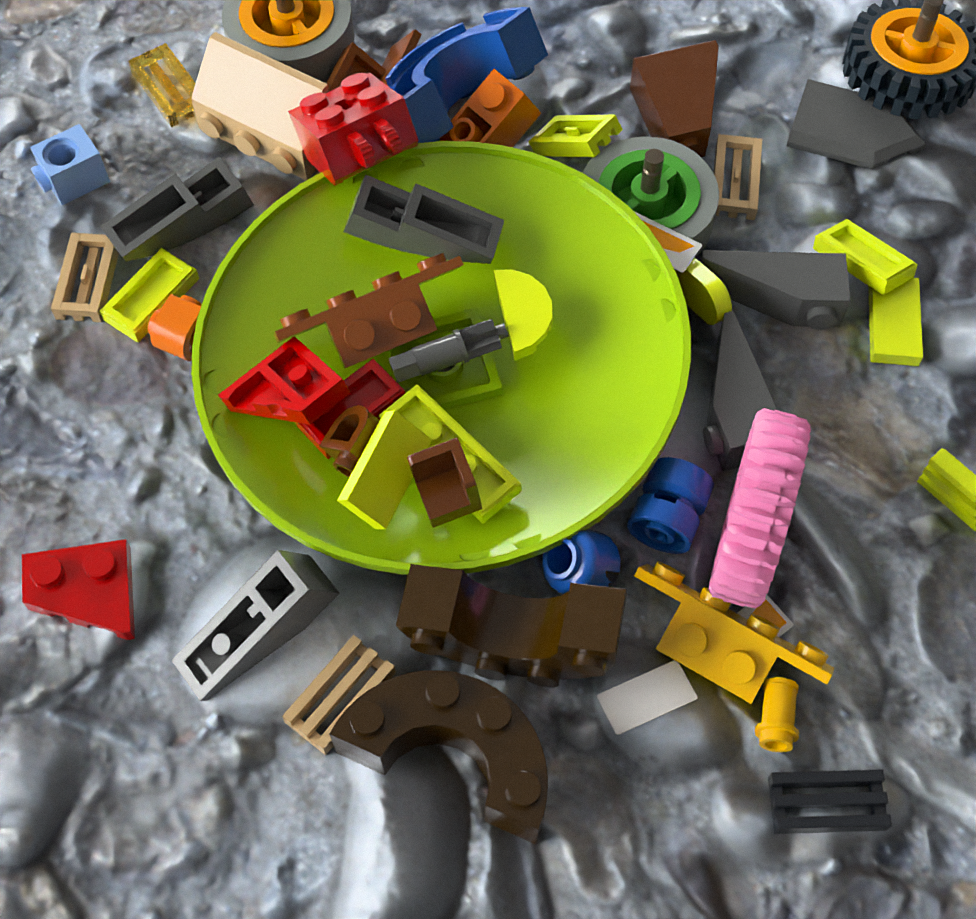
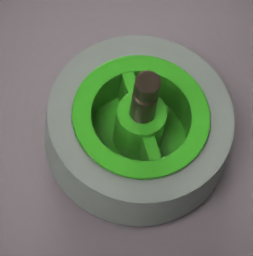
[583,137,719,257]

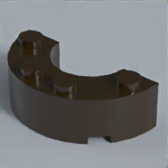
[396,564,627,688]
[329,670,548,845]

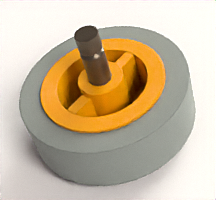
[222,0,355,81]

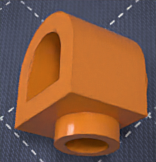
[148,294,202,361]

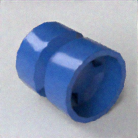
[627,457,715,554]

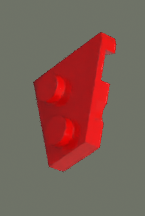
[218,336,351,425]
[22,539,135,640]

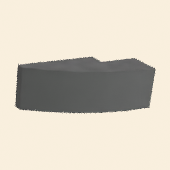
[100,157,254,262]
[343,175,504,264]

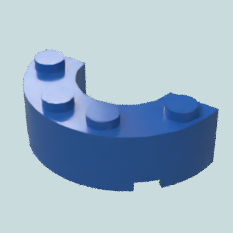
[385,7,548,143]

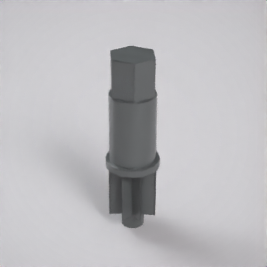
[388,319,509,383]

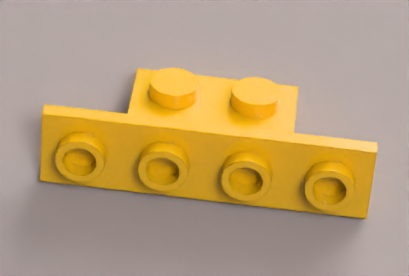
[634,561,834,704]

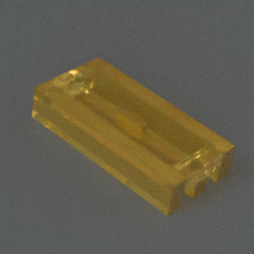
[128,43,196,127]

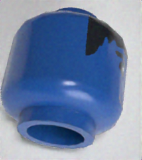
[542,529,621,594]

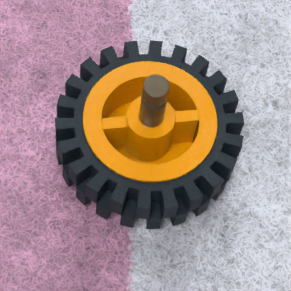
[842,0,976,119]

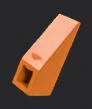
[440,69,541,147]

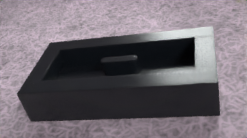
[768,769,892,834]

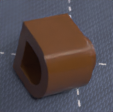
[319,405,380,478]

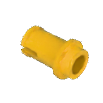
[754,677,799,752]

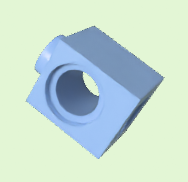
[30,124,110,205]

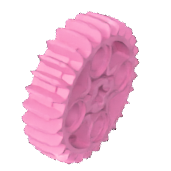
[708,408,811,608]

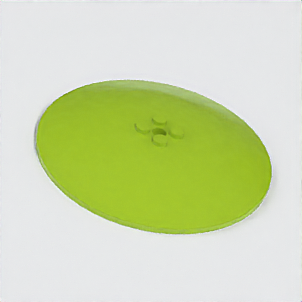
[191,141,691,575]

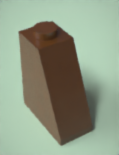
[630,40,719,157]

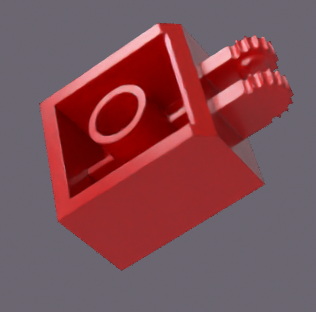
[288,73,419,186]

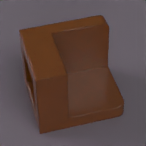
[407,437,482,528]

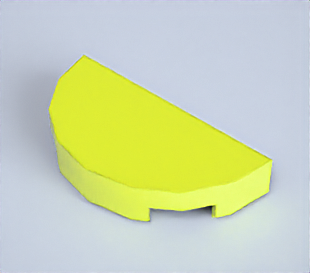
[493,269,553,361]

